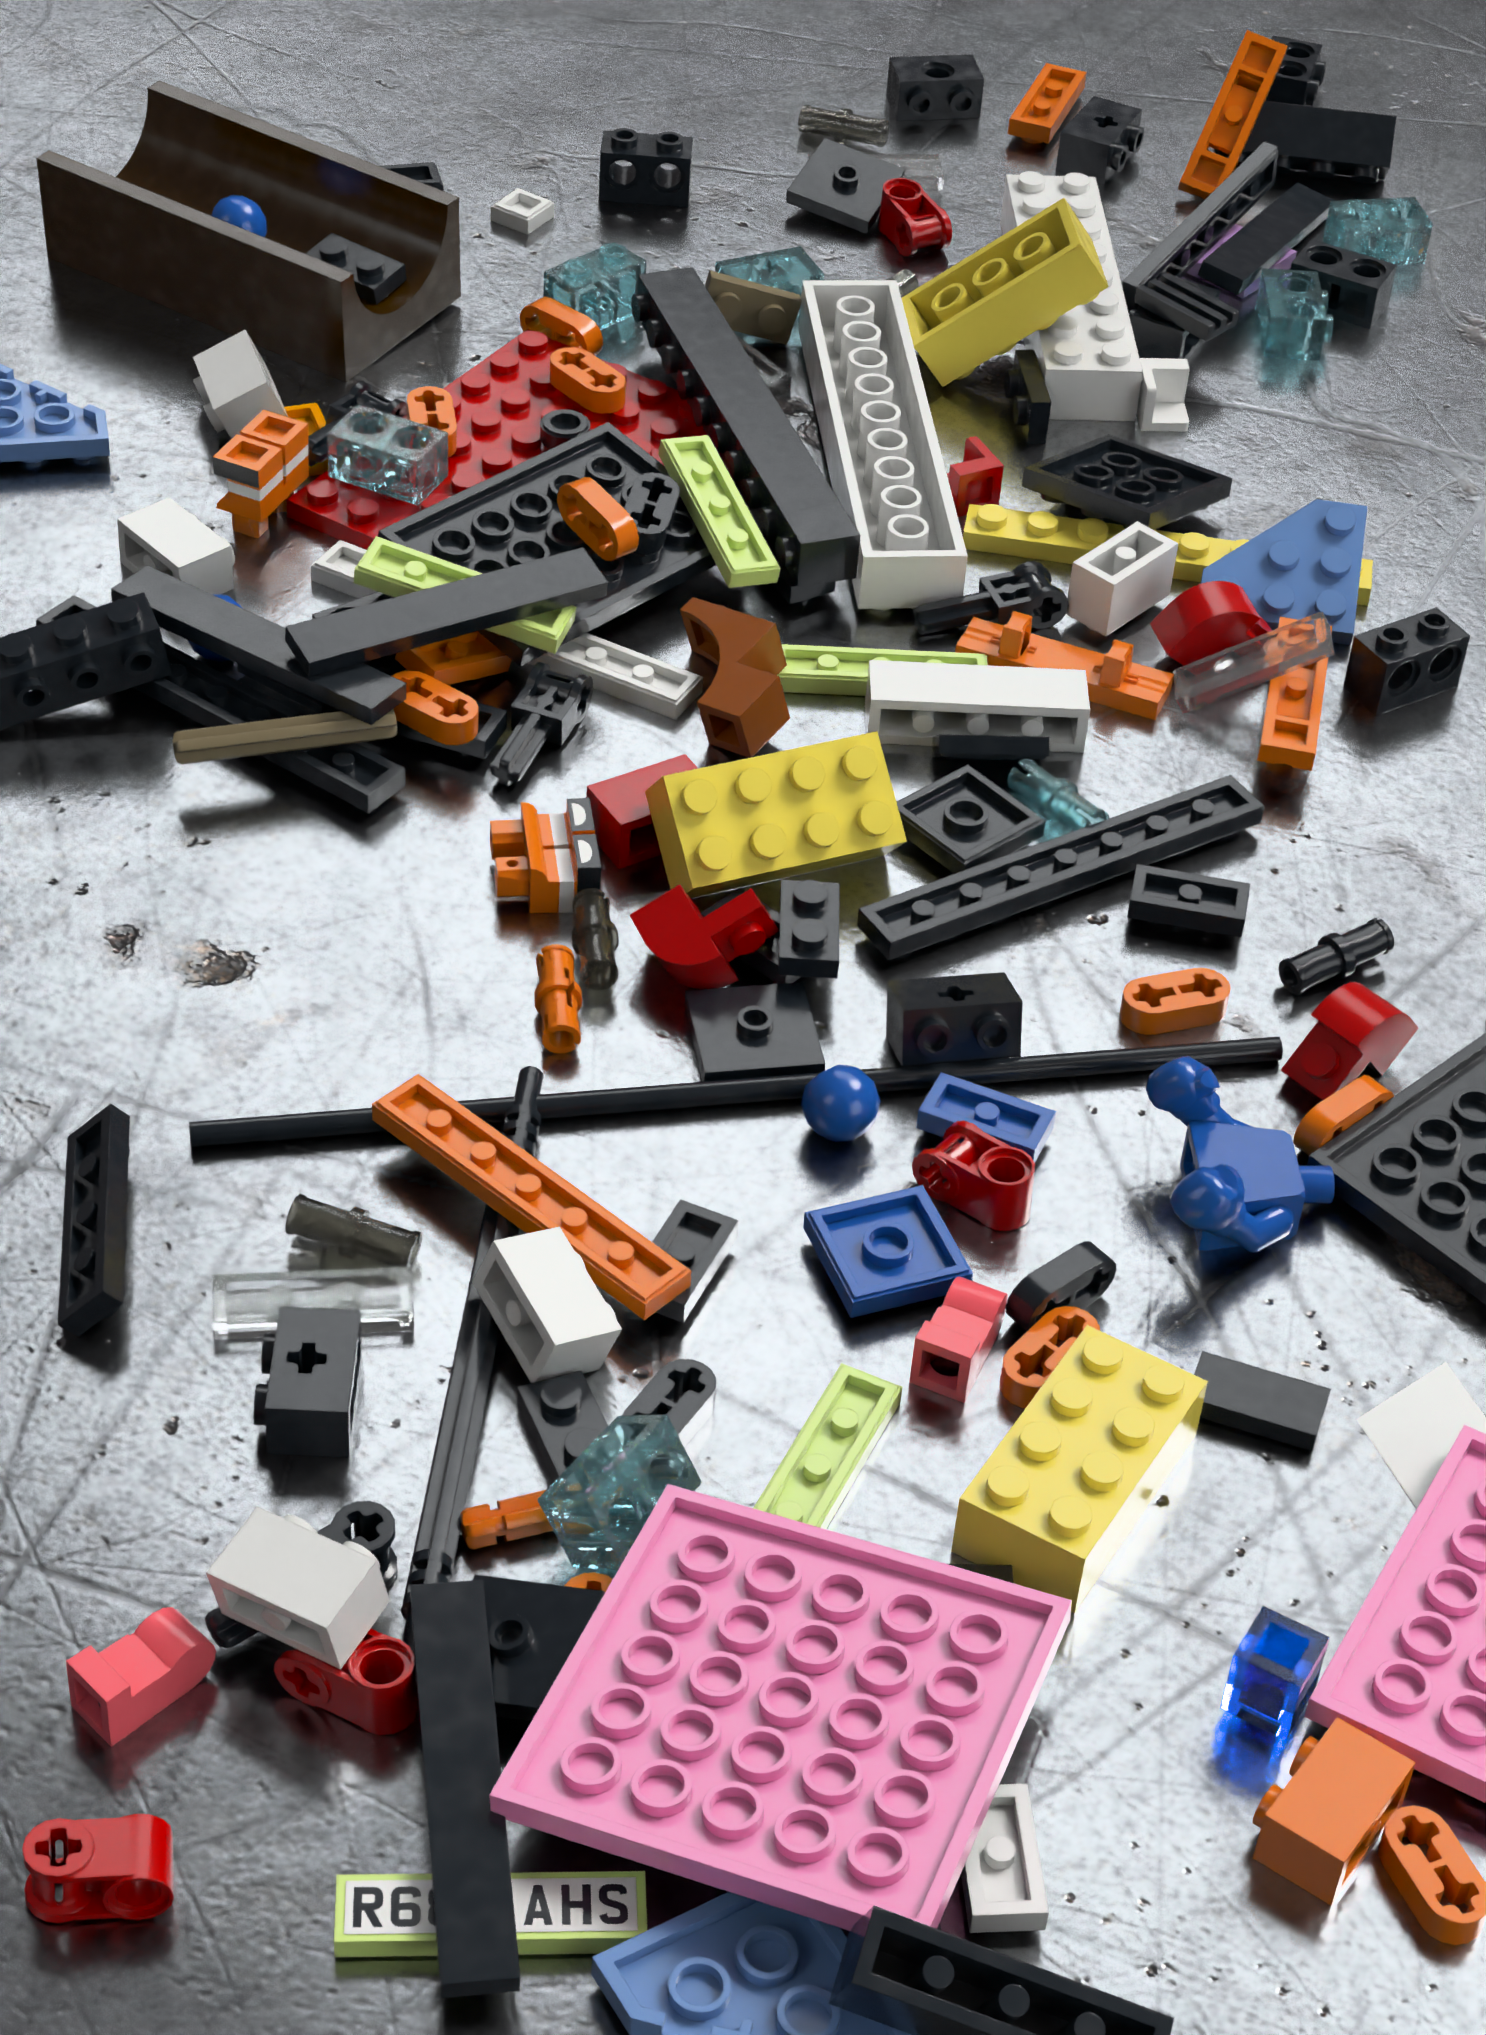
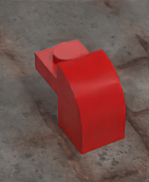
[1149,581,1274,677]
[629,884,779,989]
[1280,982,1419,1101]

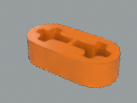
[520,297,603,356]
[549,347,626,414]
[407,386,457,460]
[557,477,639,561]
[392,670,479,745]
[1119,968,1231,1035]
[1293,1075,1394,1156]
[999,1306,1100,1408]
[1378,1805,1486,1945]

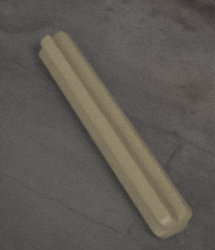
[172,709,397,765]

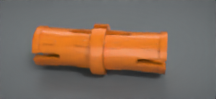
[534,944,582,1054]

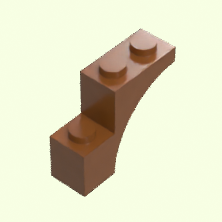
[680,597,790,758]

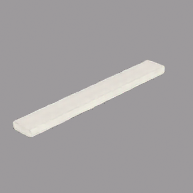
[311,540,703,720]

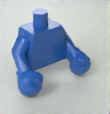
[1146,1056,1335,1253]

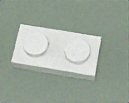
[961,1784,1049,1933]

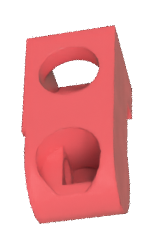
[909,1276,1009,1403]
[66,1607,216,1747]

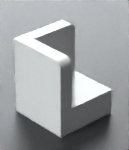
[1136,358,1190,432]

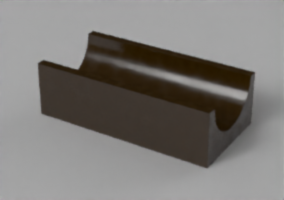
[36,80,461,383]

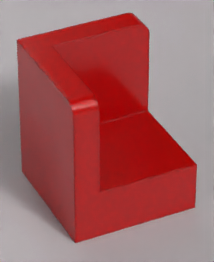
[946,436,1004,517]

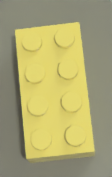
[901,198,1109,387]
[645,731,907,898]
[951,1325,1208,1613]

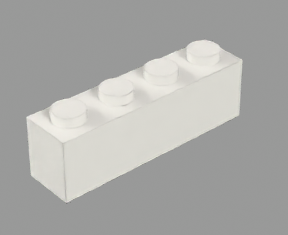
[865,660,1090,753]

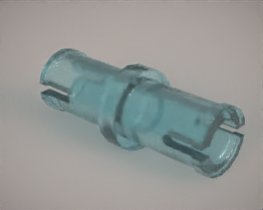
[1008,758,1109,831]

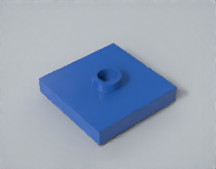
[803,1185,973,1318]

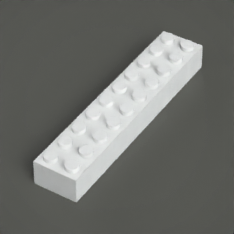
[799,280,968,611]

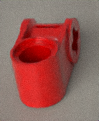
[878,178,952,256]
[912,1121,1035,1231]
[274,1628,418,1735]
[22,1814,174,1923]

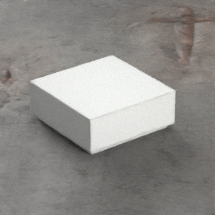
[491,188,554,235]

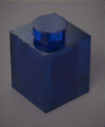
[1220,1606,1330,1741]

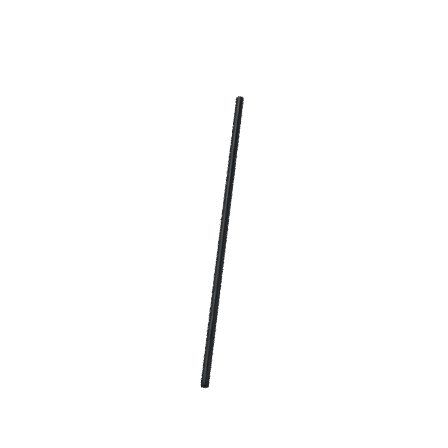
[189,1036,1283,1147]

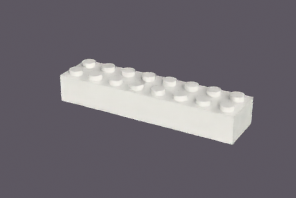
[1000,171,1143,421]

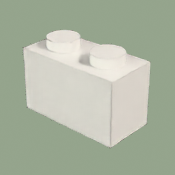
[193,330,288,439]
[117,497,235,594]
[1066,521,1178,636]
[472,1227,622,1383]
[206,1506,390,1669]

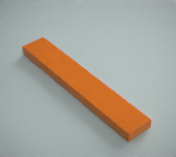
[372,1074,691,1320]

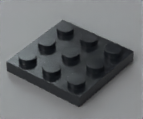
[1022,434,1233,530]

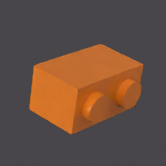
[1252,1717,1416,1906]

